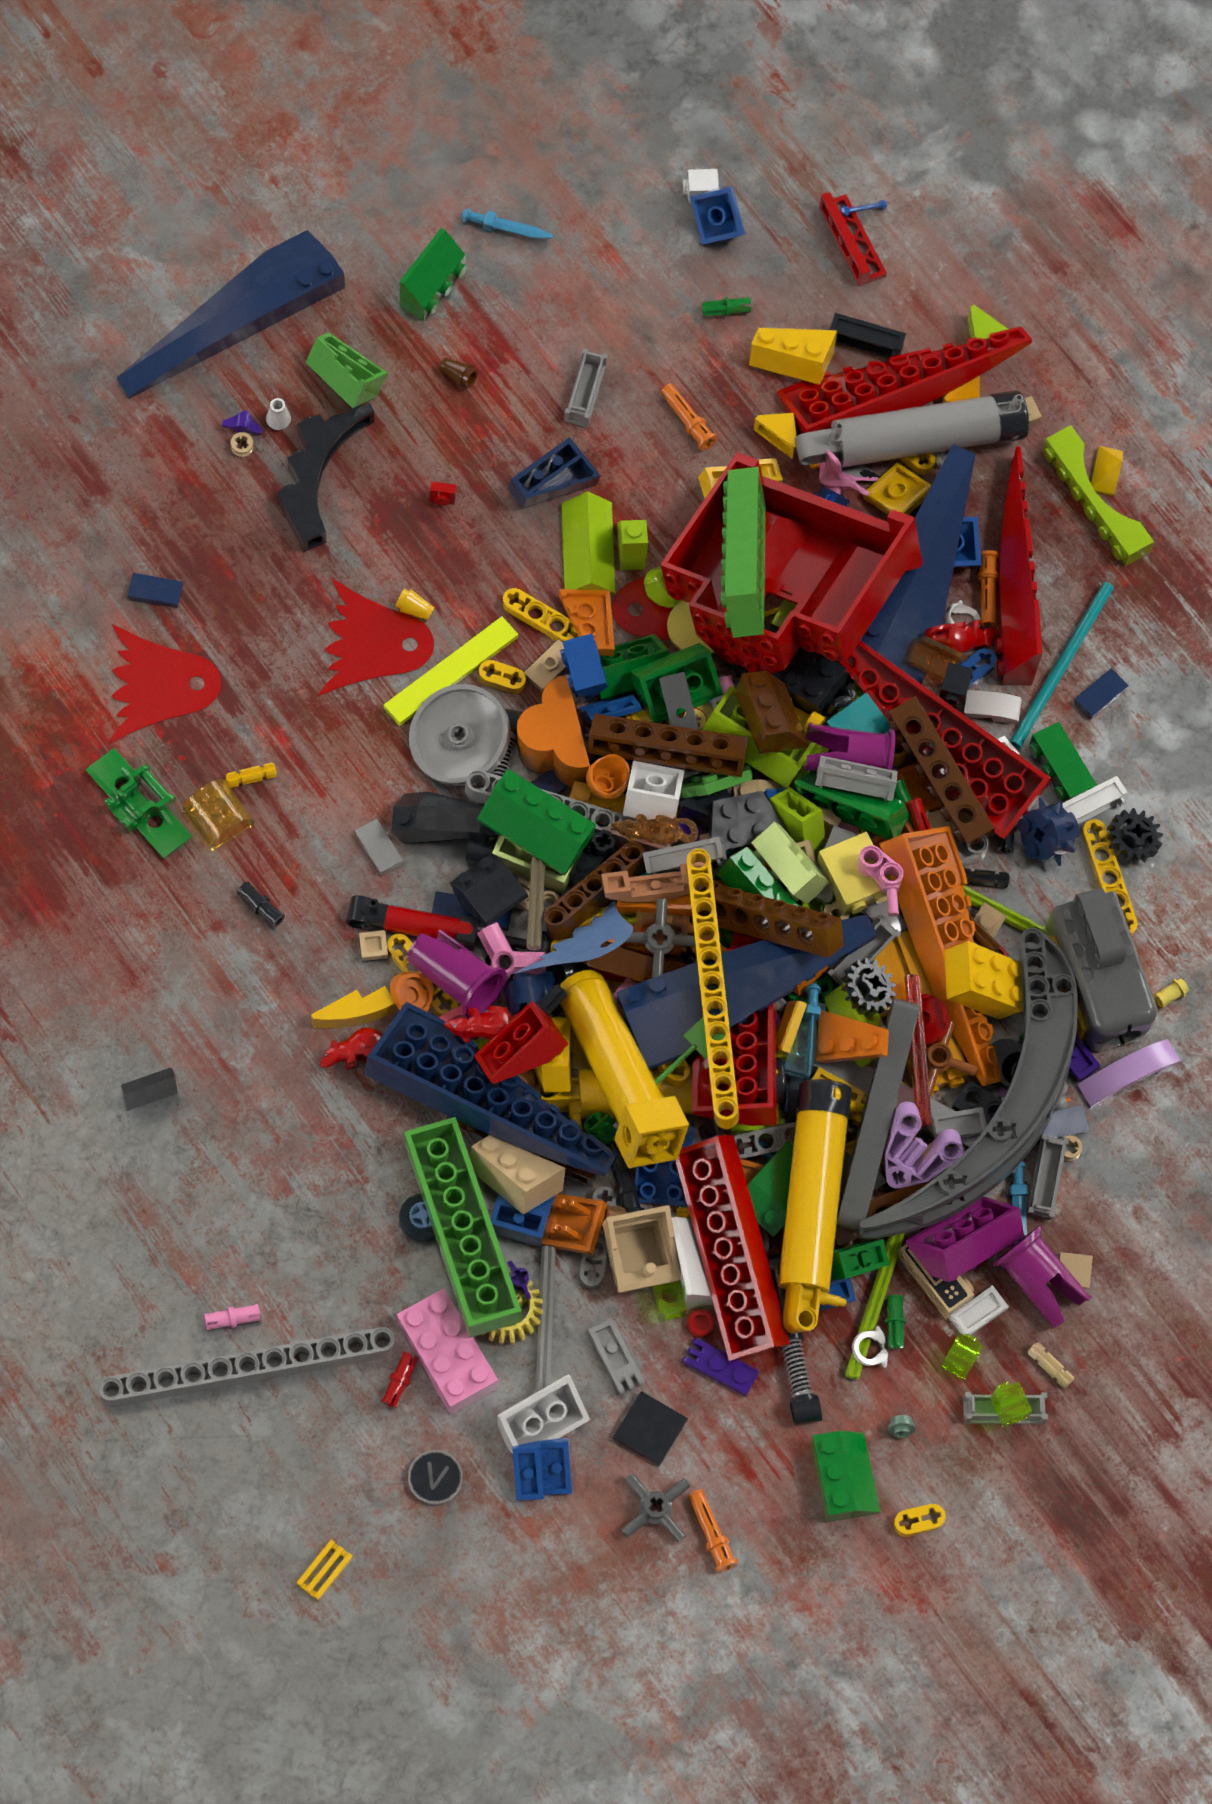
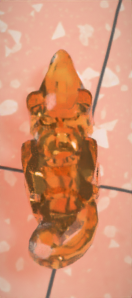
[611,814,698,845]

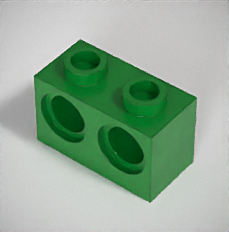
[830,1239,890,1281]

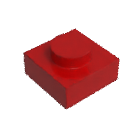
[430,481,456,506]

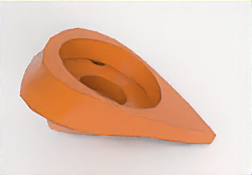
[390,971,434,1012]

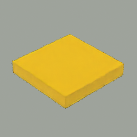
[863,463,931,515]

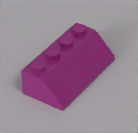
[906,1196,1024,1282]

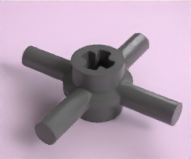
[625,899,695,978]
[621,1473,691,1543]

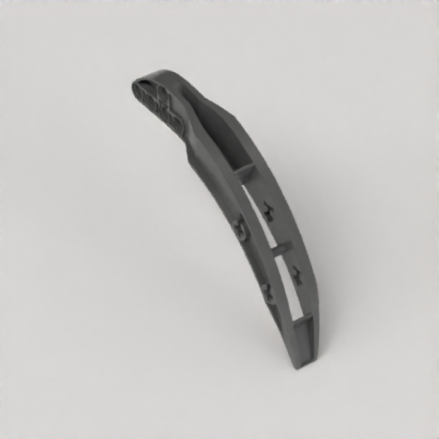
[859,928,1078,1238]

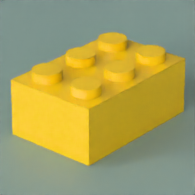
[944,941,1024,1020]

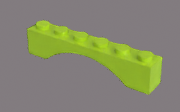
[1043,425,1154,566]

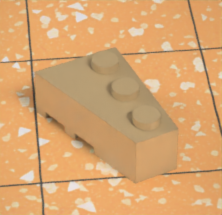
[470,1135,565,1215]

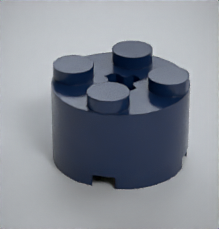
[504,971,562,1018]

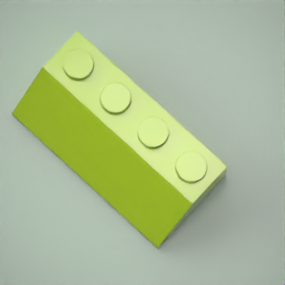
[702,685,816,788]

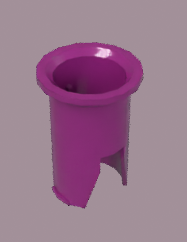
[802,722,895,772]
[407,930,507,1018]
[993,1225,1092,1329]

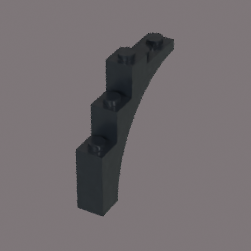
[277,403,375,552]

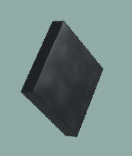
[121,1068,178,1111]
[613,1391,688,1466]

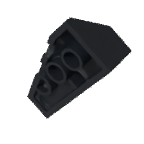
[391,791,500,843]

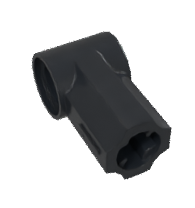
[588,829,618,861]

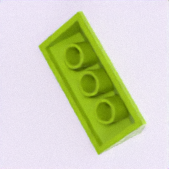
[561,491,615,596]

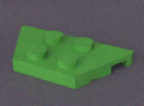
[680,762,752,798]

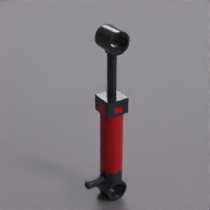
[345,895,554,954]

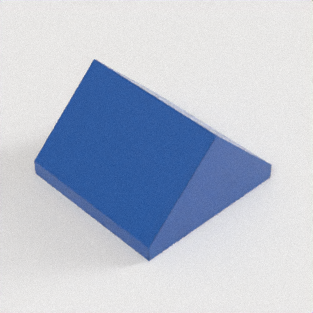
[690,186,745,244]
[954,516,981,567]

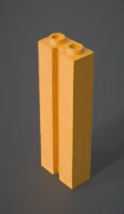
[874,930,969,1095]

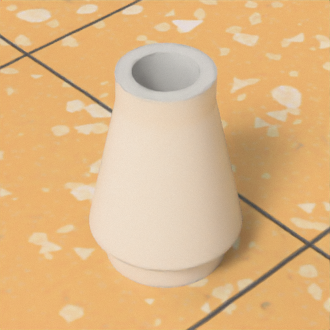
[266,398,291,430]

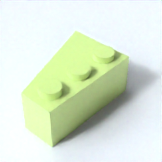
[751,821,830,904]

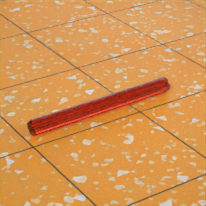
[904,974,932,1127]

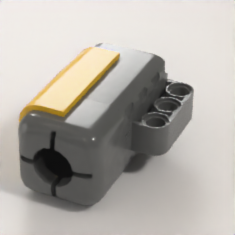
[1045,888,1158,1051]

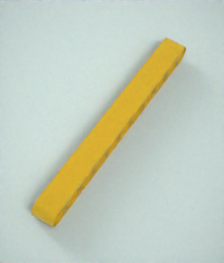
[687,848,739,1129]

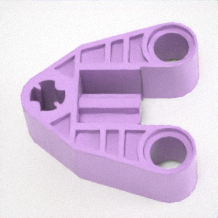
[883,1102,964,1188]

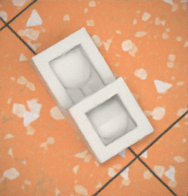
[964,690,1022,722]

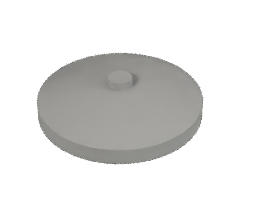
[409,684,511,786]

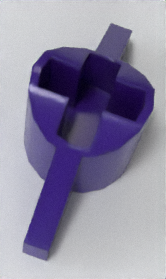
[222,411,262,435]
[507,1260,531,1300]

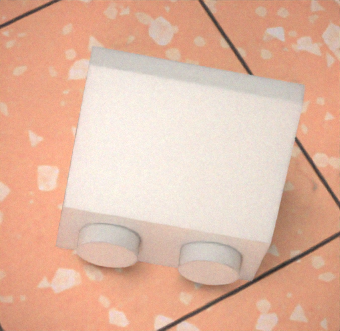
[623,761,685,825]

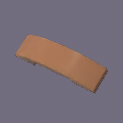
[601,862,705,902]

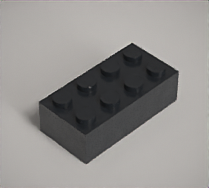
[734,625,849,716]

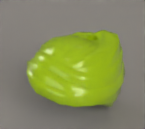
[644,567,682,608]

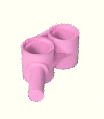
[857,845,904,917]

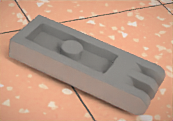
[588,1318,645,1395]

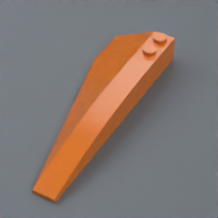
[880,826,1002,1086]

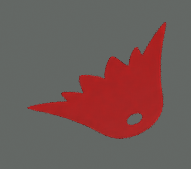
[611,575,674,640]
[319,579,434,696]
[109,624,221,743]

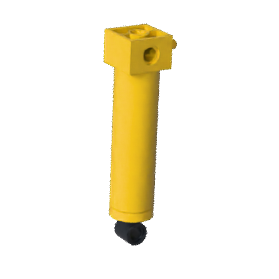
[556,961,689,1168]

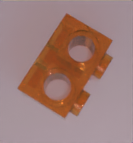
[634,911,690,955]

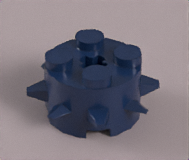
[1017,797,1080,866]

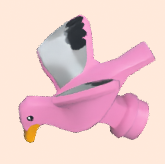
[810,449,880,506]

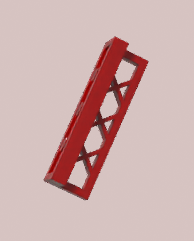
[819,192,887,286]

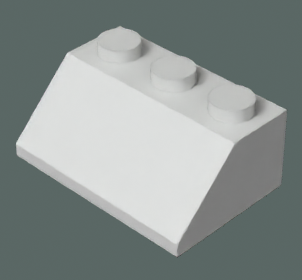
[672,1217,714,1310]
[497,1374,590,1454]

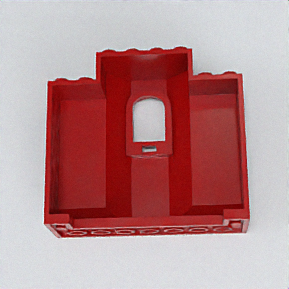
[660,452,923,674]

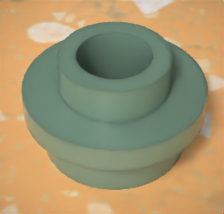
[888,1415,915,1439]

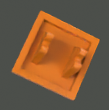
[541,1194,608,1255]

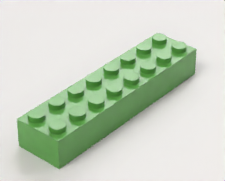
[721,467,766,638]
[404,1117,522,1338]

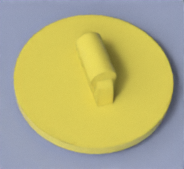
[667,601,716,655]

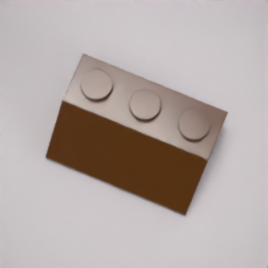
[736,671,809,754]

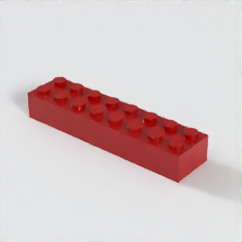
[675,1135,790,1361]

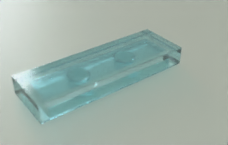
[784,998,827,1079]

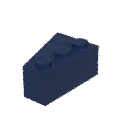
[507,437,601,508]

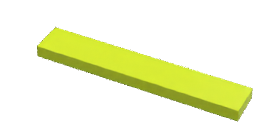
[383,617,518,726]

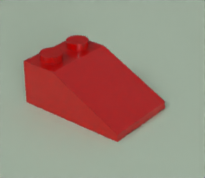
[474,1001,569,1084]

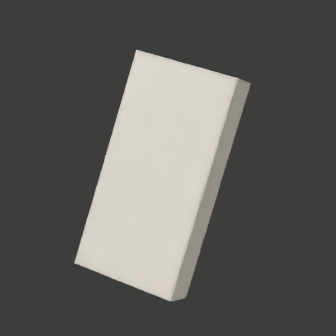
[949,1285,1009,1339]

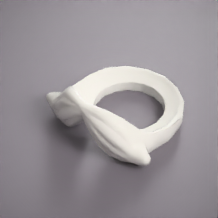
[944,600,981,628]
[852,1326,888,1368]

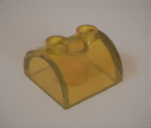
[183,779,255,851]

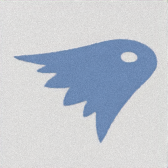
[514,900,633,974]

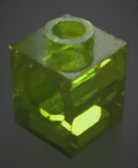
[652,1281,687,1322]
[941,1333,983,1380]
[990,1381,1032,1428]

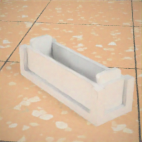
[1063,776,1128,825]

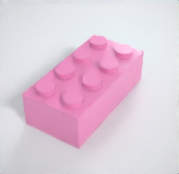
[396,1288,498,1415]

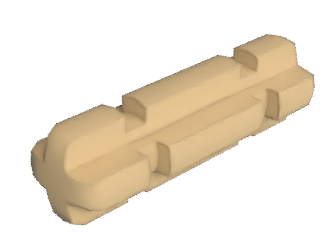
[1028,1342,1074,1388]

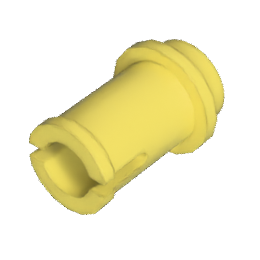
[1154,978,1189,1008]

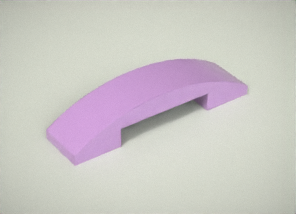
[1077,1039,1181,1108]

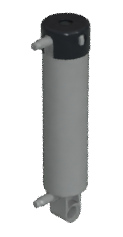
[794,390,1029,468]

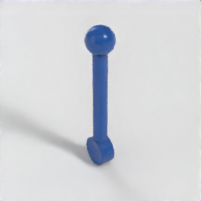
[840,200,887,217]

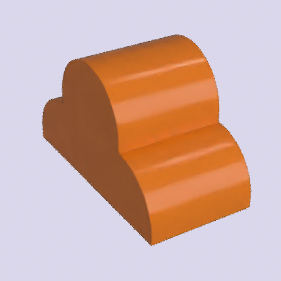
[517,675,590,788]

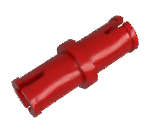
[381,1351,419,1409]

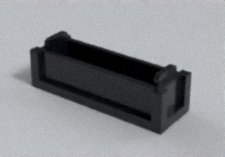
[830,313,906,358]

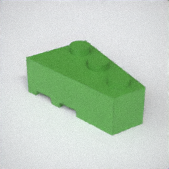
[306,333,388,408]

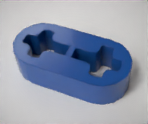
[961,648,997,689]

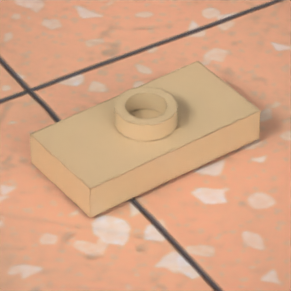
[524,639,566,692]

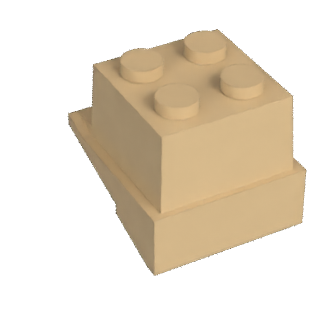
[602,1205,681,1293]

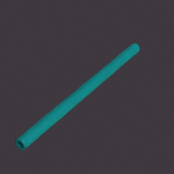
[1009,582,1114,749]

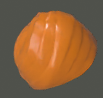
[586,754,630,800]

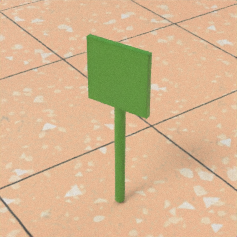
[655,1017,725,1085]

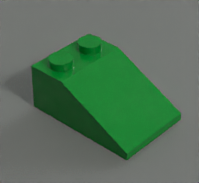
[747,1141,794,1237]

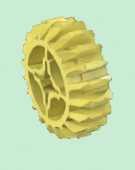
[481,1271,543,1344]

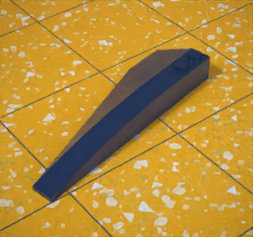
[117,230,345,399]
[861,444,976,684]
[616,915,877,1070]
[365,1002,618,1177]

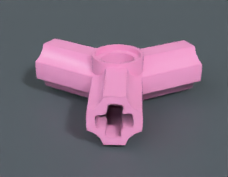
[477,922,547,1002]

